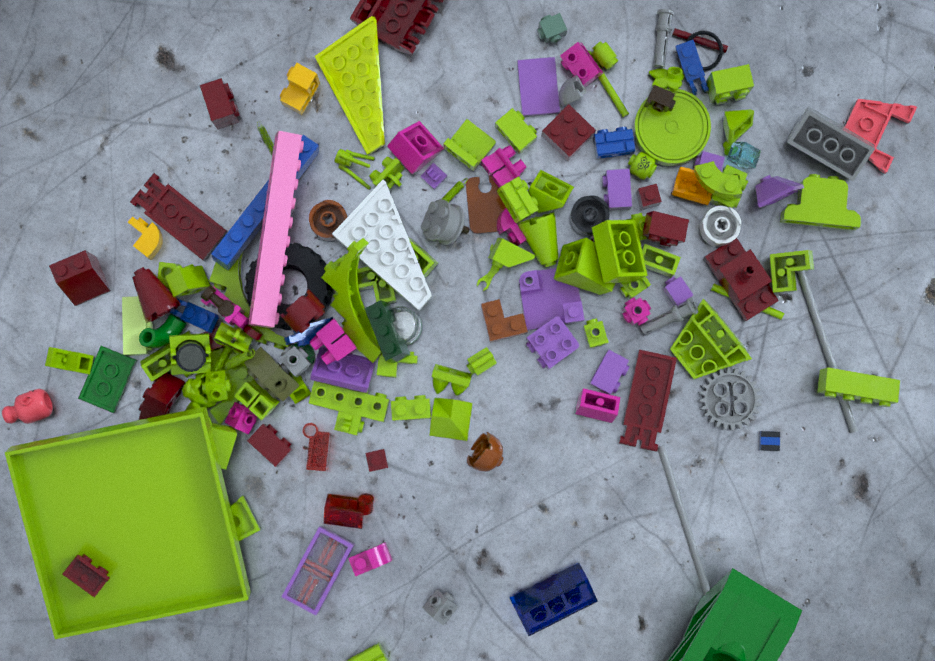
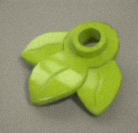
[649,67,684,90]

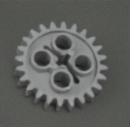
[698,368,762,430]

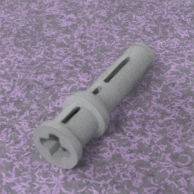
[653,9,674,68]
[640,298,698,335]

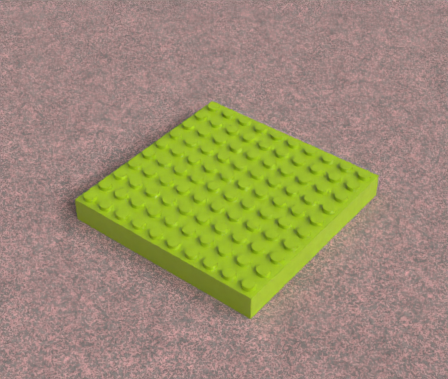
[5,407,251,639]

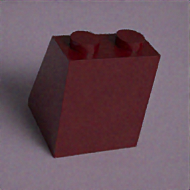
[49,250,111,306]

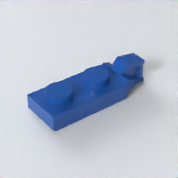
[284,317,333,346]

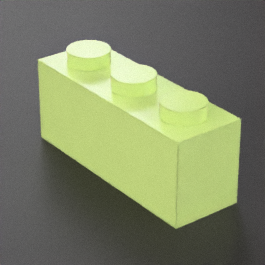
[122,296,153,356]

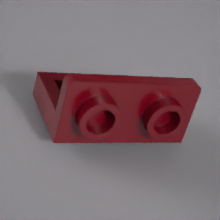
[62,554,110,598]

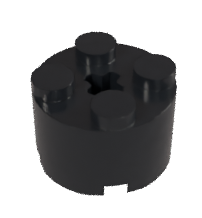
[570,195,610,237]

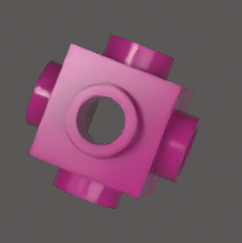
[622,297,651,326]
[225,402,257,435]

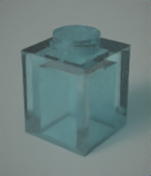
[727,142,761,168]

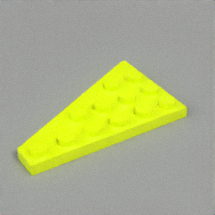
[315,16,385,154]

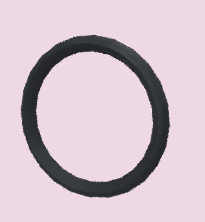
[685,31,723,71]

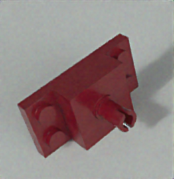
[704,238,779,321]

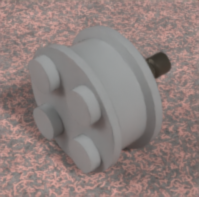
[421,199,469,245]

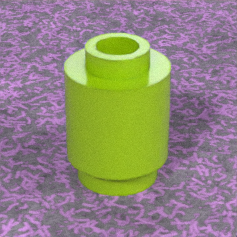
[591,41,619,70]

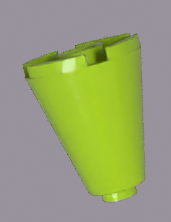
[518,212,559,267]

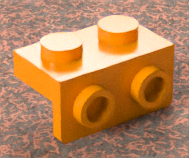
[672,167,712,205]

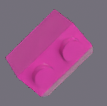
[387,121,444,174]

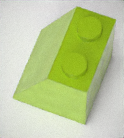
[554,238,615,295]

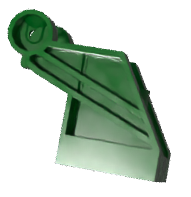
[667,568,802,661]

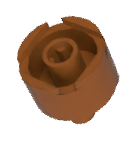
[309,200,348,241]

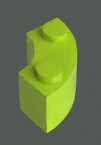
[694,161,742,199]

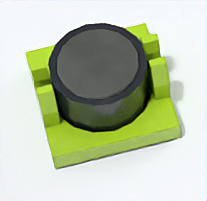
[169,333,211,375]

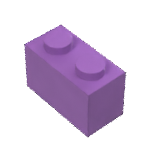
[602,169,632,211]
[589,350,630,395]

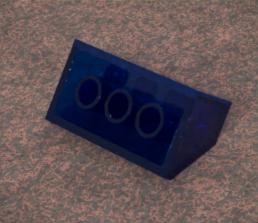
[510,563,598,636]

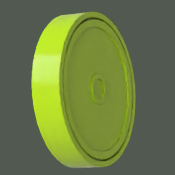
[633,89,711,166]

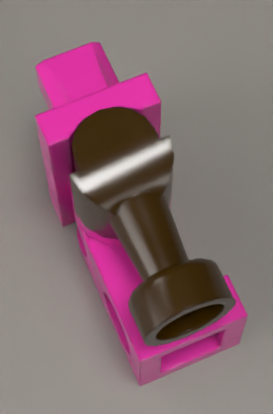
[201,285,249,329]

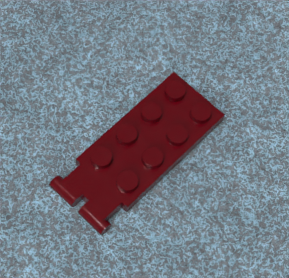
[130,173,228,261]
[619,349,677,452]

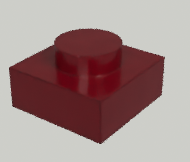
[365,449,389,472]

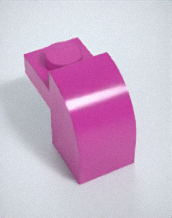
[497,208,527,246]
[348,542,393,577]

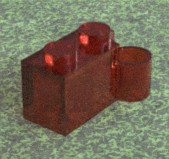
[303,423,332,471]
[323,493,374,529]

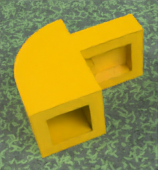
[128,216,163,260]

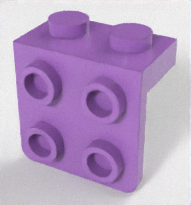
[525,316,579,370]

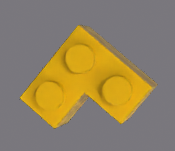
[280,63,320,115]

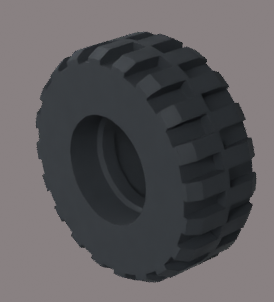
[245,243,333,330]

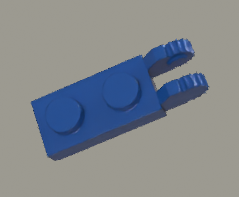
[675,40,709,95]
[170,298,220,333]

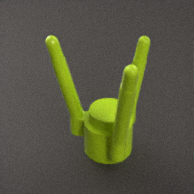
[334,149,375,189]

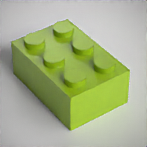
[592,220,648,283]

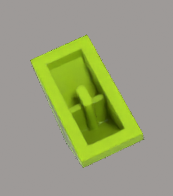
[723,109,754,145]

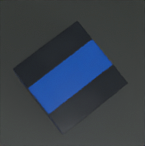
[759,431,780,451]

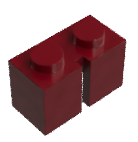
[247,424,293,467]

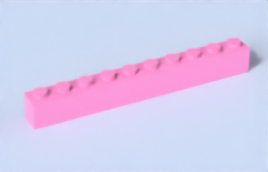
[248,131,304,328]

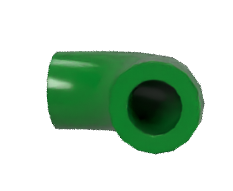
[139,314,187,348]

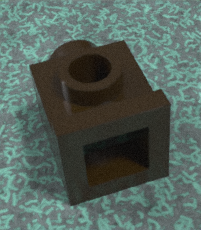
[644,85,676,112]

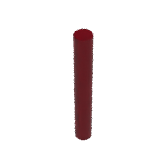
[672,28,728,53]

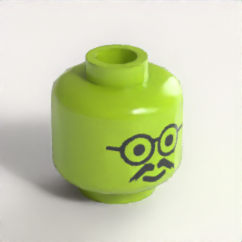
[628,152,657,180]

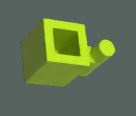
[466,347,497,376]

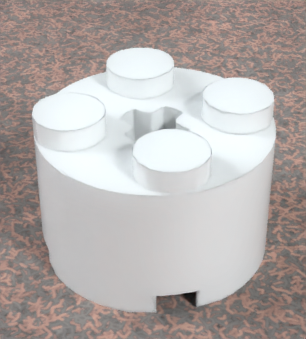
[699,206,741,247]

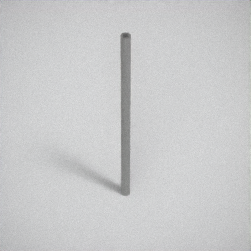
[797,271,858,433]
[658,445,710,595]

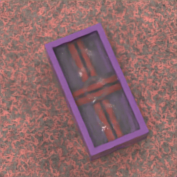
[281,526,355,615]

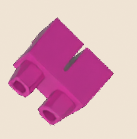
[481,145,526,188]
[310,318,357,365]

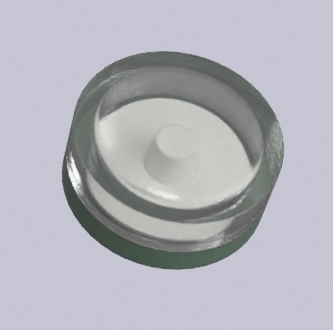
[392,306,422,346]

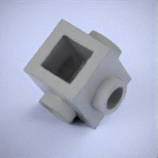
[280,346,312,377]
[422,589,458,625]

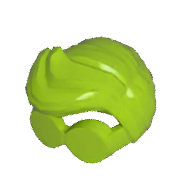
[182,373,217,408]

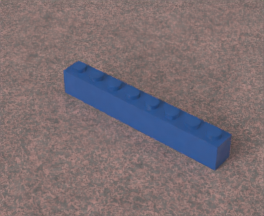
[211,135,319,271]

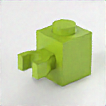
[334,411,365,436]

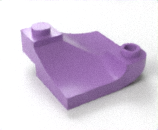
[519,268,585,331]

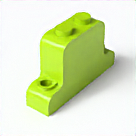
[780,174,861,230]

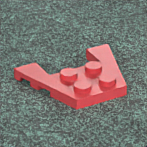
[844,99,917,174]

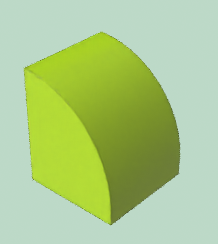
[289,372,311,404]

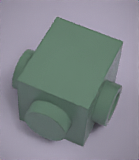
[537,13,567,44]

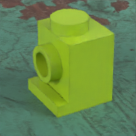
[619,277,651,299]
[583,318,609,349]

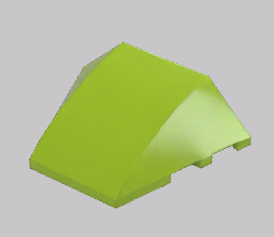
[670,298,752,379]

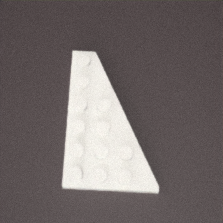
[332,180,432,311]

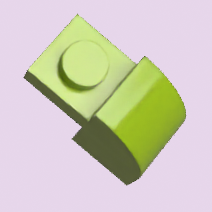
[45,347,94,375]
[377,351,418,378]

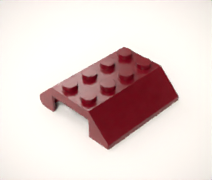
[350,0,444,55]

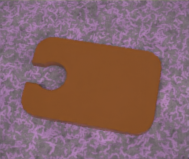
[466,176,506,234]

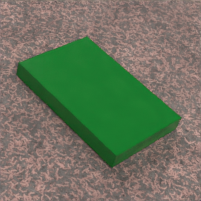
[78,346,137,413]

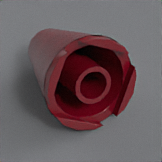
[132,267,181,323]

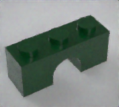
[364,300,410,363]

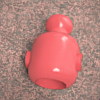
[2,389,53,424]

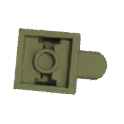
[244,347,300,401]

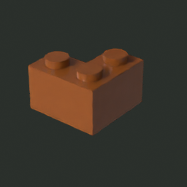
[481,299,528,343]

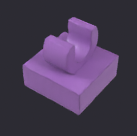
[420,163,447,190]

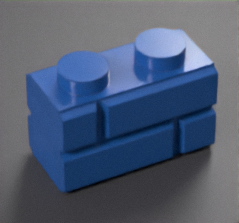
[593,127,635,159]

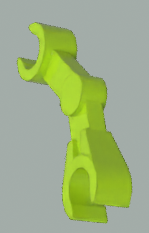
[477,244,499,291]

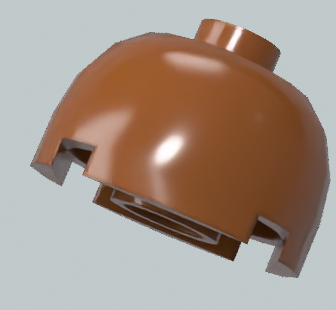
[467,432,504,472]

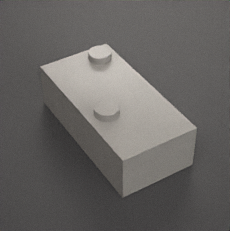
[787,106,875,181]

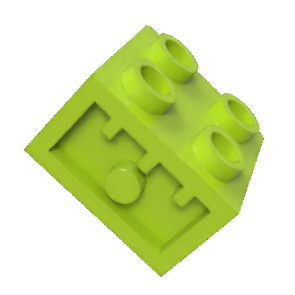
[443,119,496,171]

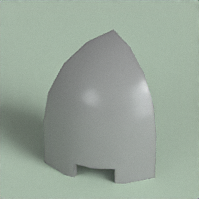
[559,75,586,106]

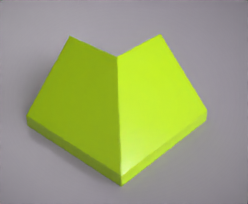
[528,170,574,213]
[429,398,472,441]

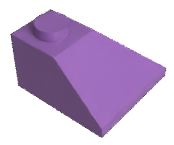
[755,175,804,208]

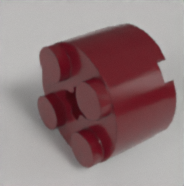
[280,289,325,333]

